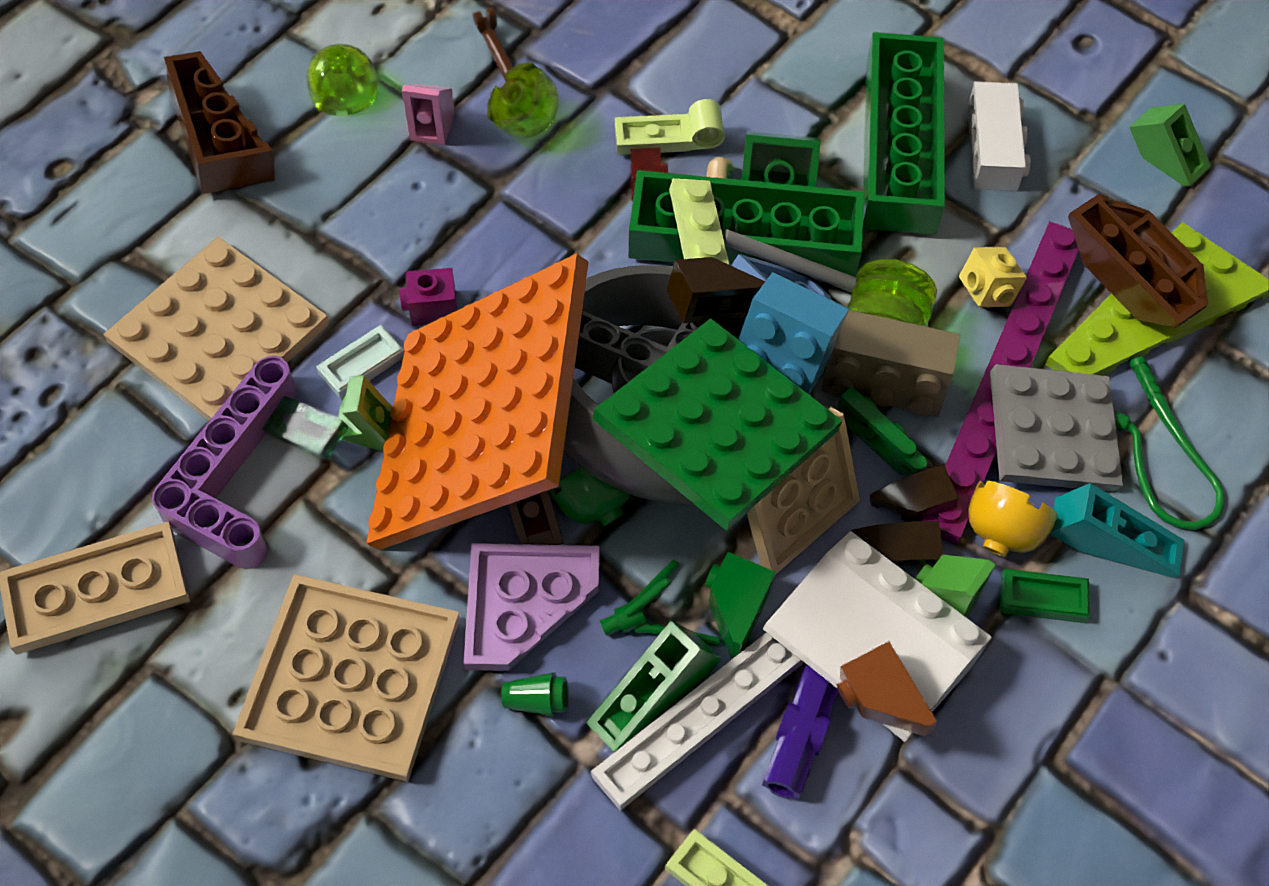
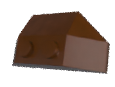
[1068,194,1208,328]

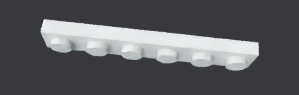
[591,632,804,811]

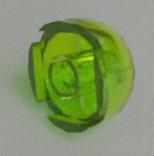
[306,43,378,115]
[487,62,559,138]

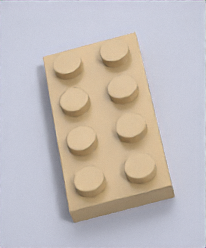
[0,521,190,655]

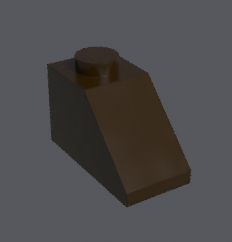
[666,257,765,324]

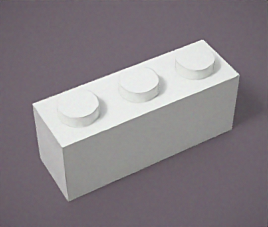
[967,82,1030,191]

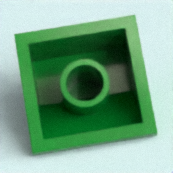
[741,131,821,187]

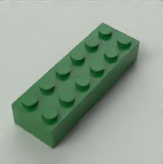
[863,32,945,235]
[628,170,864,277]

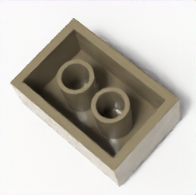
[821,310,961,417]

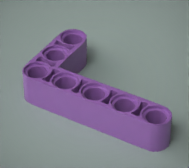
[152,356,296,569]

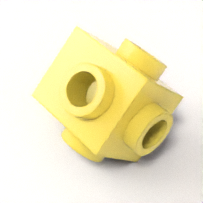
[959,247,1027,307]

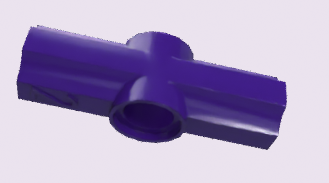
[762,665,838,800]

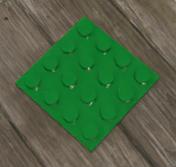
[592,318,842,531]

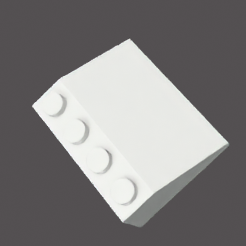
[763,531,991,742]

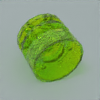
[847,259,937,327]

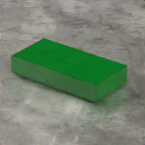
[1000,568,1090,623]

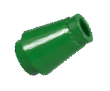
[501,672,569,717]

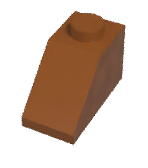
[836,641,937,736]

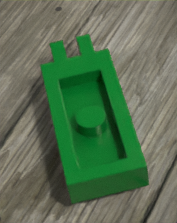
[837,387,927,476]

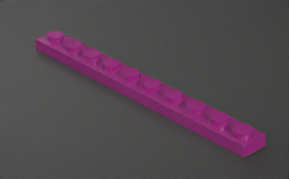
[922,221,1079,545]

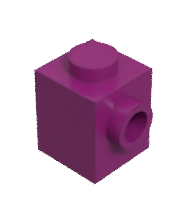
[399,268,457,326]

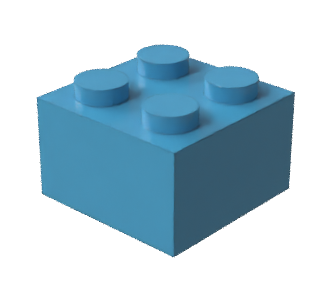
[739,272,849,394]

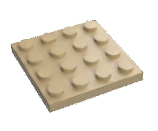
[104,237,329,421]
[232,574,460,782]

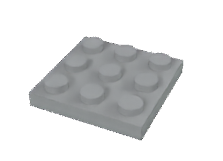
[990,364,1123,492]

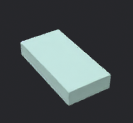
[316,325,404,400]

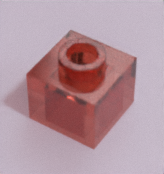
[630,148,668,201]

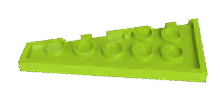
[1045,222,1269,376]

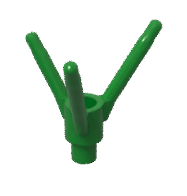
[600,560,721,646]

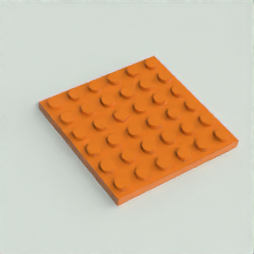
[366,253,589,550]

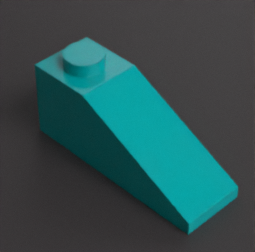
[1050,483,1184,578]

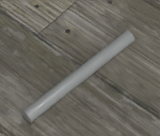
[723,229,864,295]

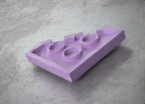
[464,543,599,671]

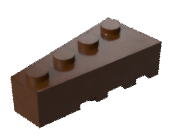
[164,51,275,194]

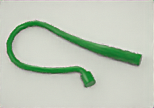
[1114,356,1225,530]

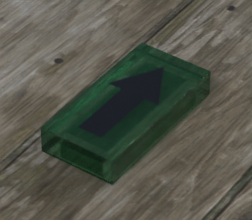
[262,396,349,460]

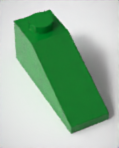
[586,621,722,752]

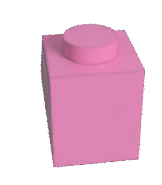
[402,83,455,145]

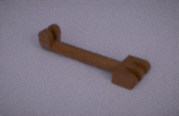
[473,7,542,112]

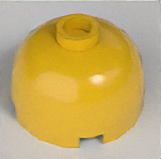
[968,480,1058,557]

